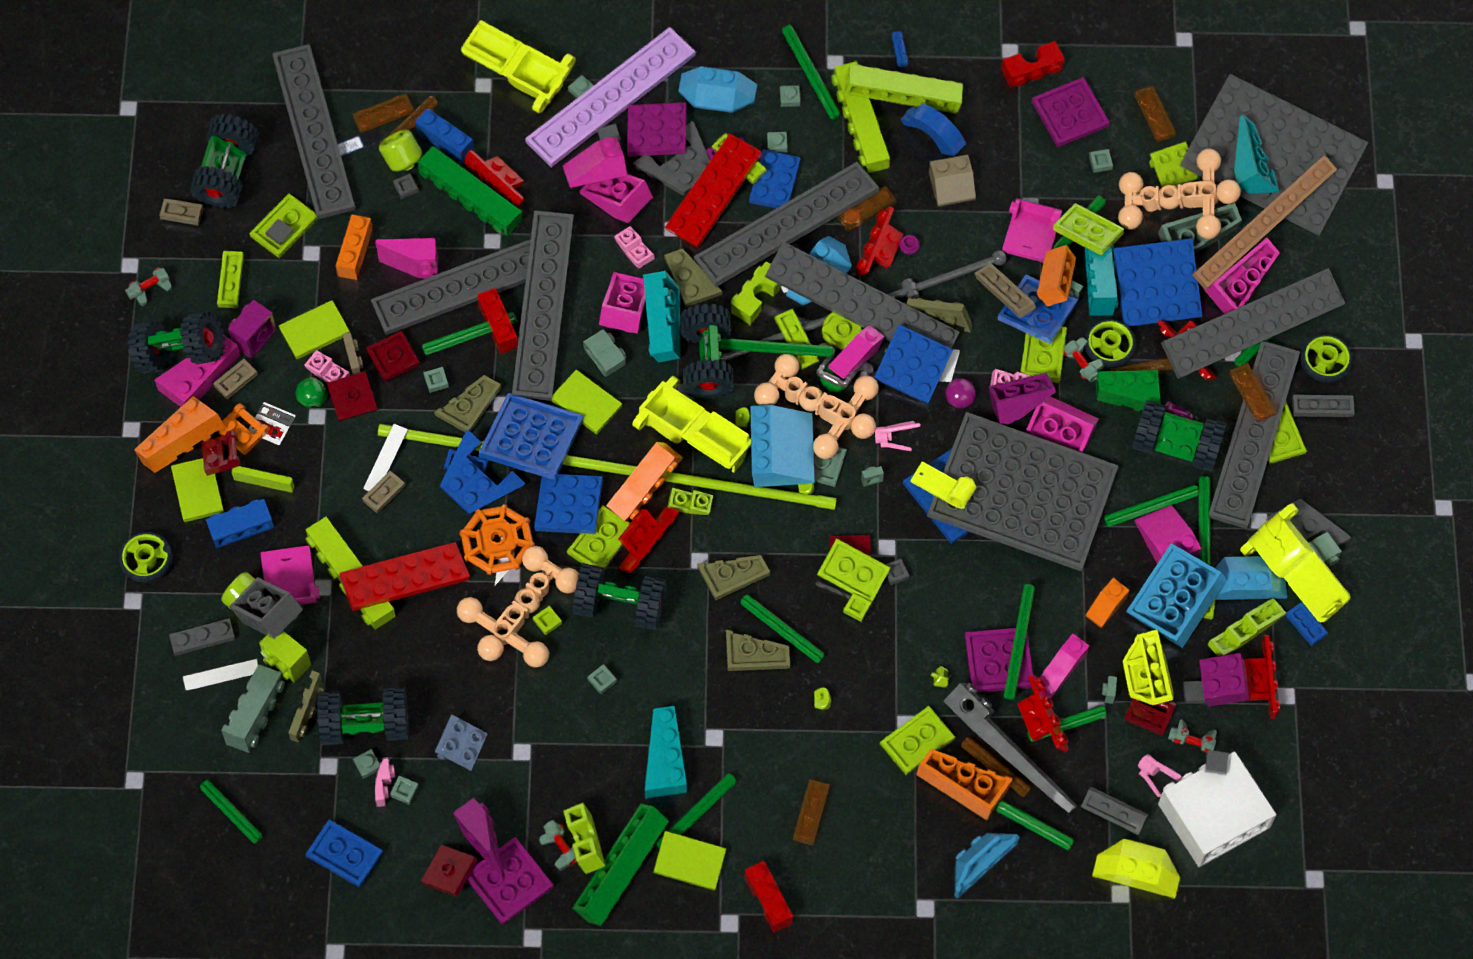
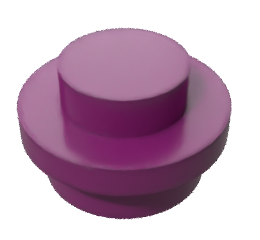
[900,235,919,254]

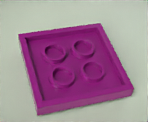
[1031,77,1110,148]
[627,103,687,156]
[964,628,1033,693]
[467,837,554,925]

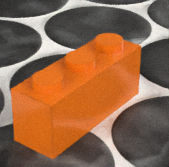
[336,214,373,280]
[1037,245,1076,306]

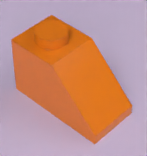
[1085,578,1129,628]

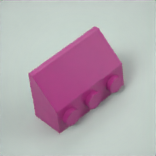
[1025,397,1099,453]

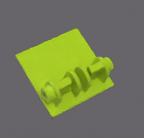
[1149,142,1198,188]

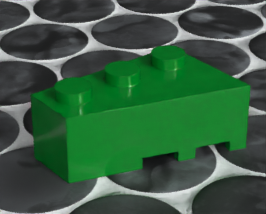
[1095,370,1161,412]

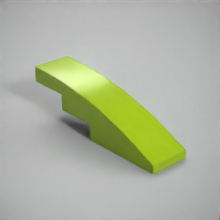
[1208,598,1286,657]

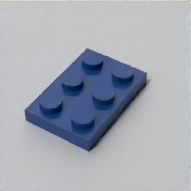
[749,150,801,208]
[306,820,383,888]

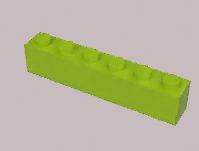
[831,62,890,173]
[845,64,962,113]
[305,517,396,630]

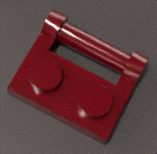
[202,430,240,476]
[1124,699,1177,736]

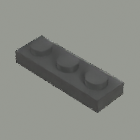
[1292,395,1355,417]
[169,618,235,656]
[1081,787,1148,835]

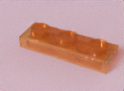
[1134,86,1176,142]
[352,94,414,133]
[837,186,896,232]
[1229,363,1276,423]
[793,779,830,845]

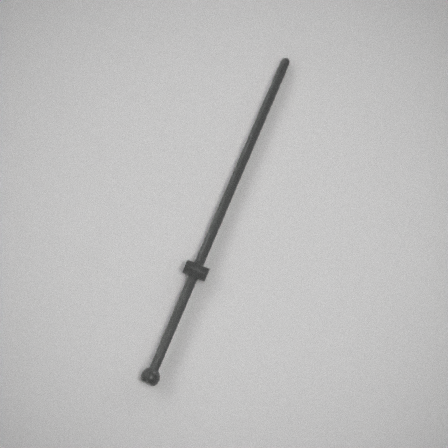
[721,250,1007,362]

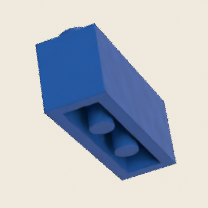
[415,108,474,164]
[206,499,274,548]

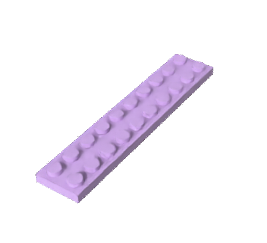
[525,27,695,167]

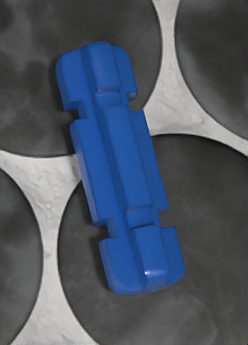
[892,31,908,67]

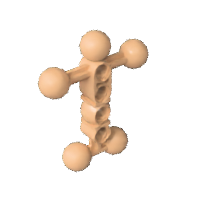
[1118,149,1241,239]
[754,354,879,459]
[457,546,579,668]

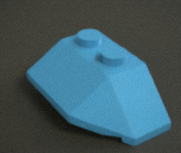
[679,67,757,113]
[786,236,852,305]
[1214,556,1288,600]
[954,833,1020,899]

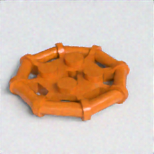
[459,504,535,575]

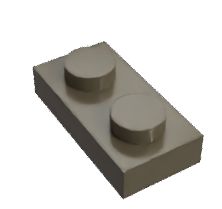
[160,198,203,225]
[343,333,363,375]
[213,359,258,400]
[362,471,405,514]

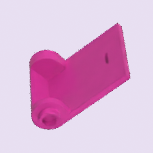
[1002,199,1062,262]
[261,545,320,605]

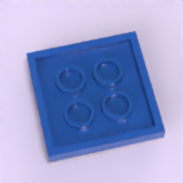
[998,275,1078,345]
[874,325,953,404]
[534,474,603,534]

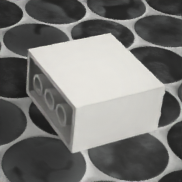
[1158,752,1276,867]

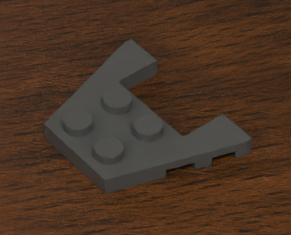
[633,122,710,196]
[1266,499,1351,547]

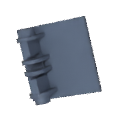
[435,715,488,771]

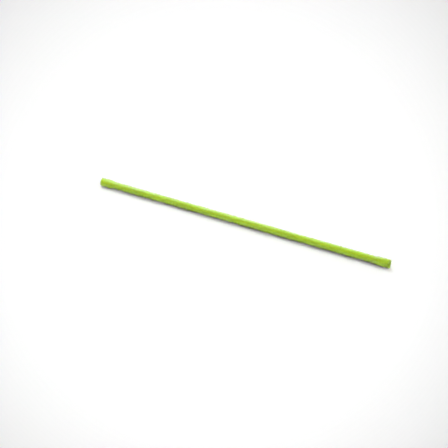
[378,424,837,510]

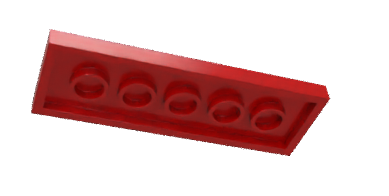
[665,133,762,248]
[339,542,470,611]

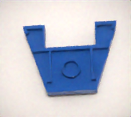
[440,430,525,515]

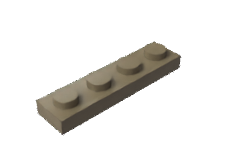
[975,263,1036,318]

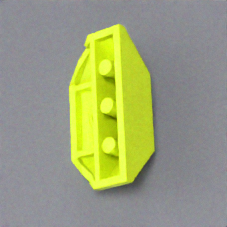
[1123,630,1174,705]
[1092,839,1180,898]

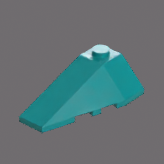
[1234,115,1279,194]

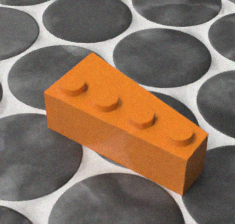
[134,396,226,473]
[606,442,683,521]
[916,749,1013,820]

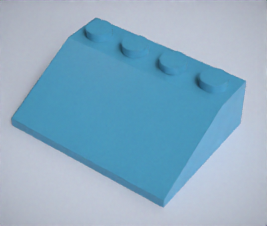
[750,405,815,487]
[1126,543,1227,648]

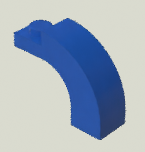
[900,103,966,156]

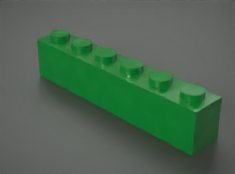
[418,146,523,236]
[573,804,669,926]

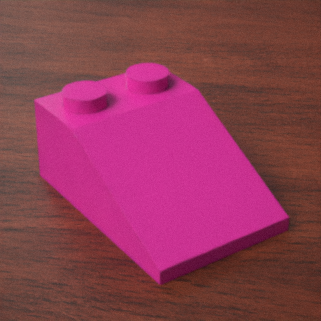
[563,137,627,188]
[580,174,652,223]
[376,238,438,279]
[599,272,646,334]
[1135,505,1201,564]

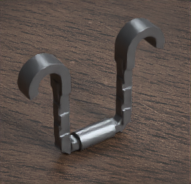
[816,343,873,387]

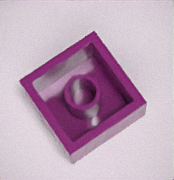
[228,300,277,359]
[1199,653,1250,707]

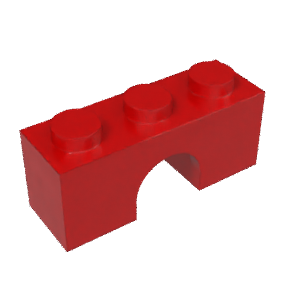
[1001,41,1065,87]
[477,288,518,354]
[745,861,793,933]

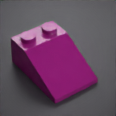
[989,373,1056,424]
[453,798,502,875]

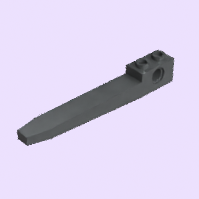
[944,683,1077,813]

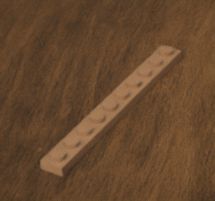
[1192,155,1337,289]

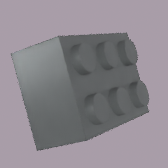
[229,577,303,639]

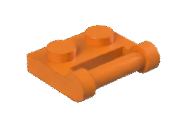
[217,403,270,455]

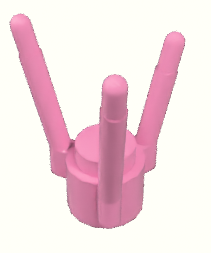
[875,421,920,451]
[1138,754,1182,797]

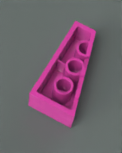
[1205,238,1280,314]
[155,334,241,407]

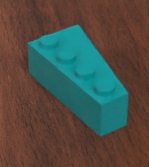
[1085,244,1118,316]
[643,271,680,362]
[645,706,687,799]

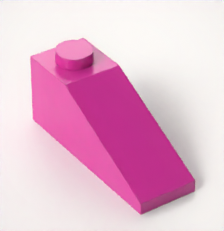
[828,325,885,379]
[1040,634,1089,699]

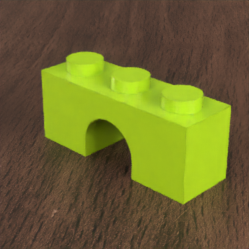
[730,261,782,325]
[564,803,605,874]

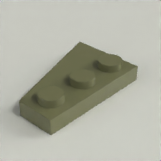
[664,249,722,307]
[906,298,973,333]
[435,375,501,432]
[697,555,770,600]
[726,630,790,671]
[289,671,325,743]

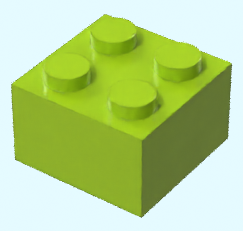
[259,631,311,683]

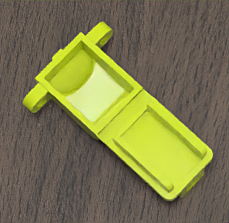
[461,20,576,113]
[632,376,751,473]
[1240,503,1351,622]

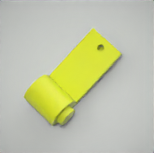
[910,462,976,509]

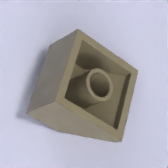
[929,155,976,206]

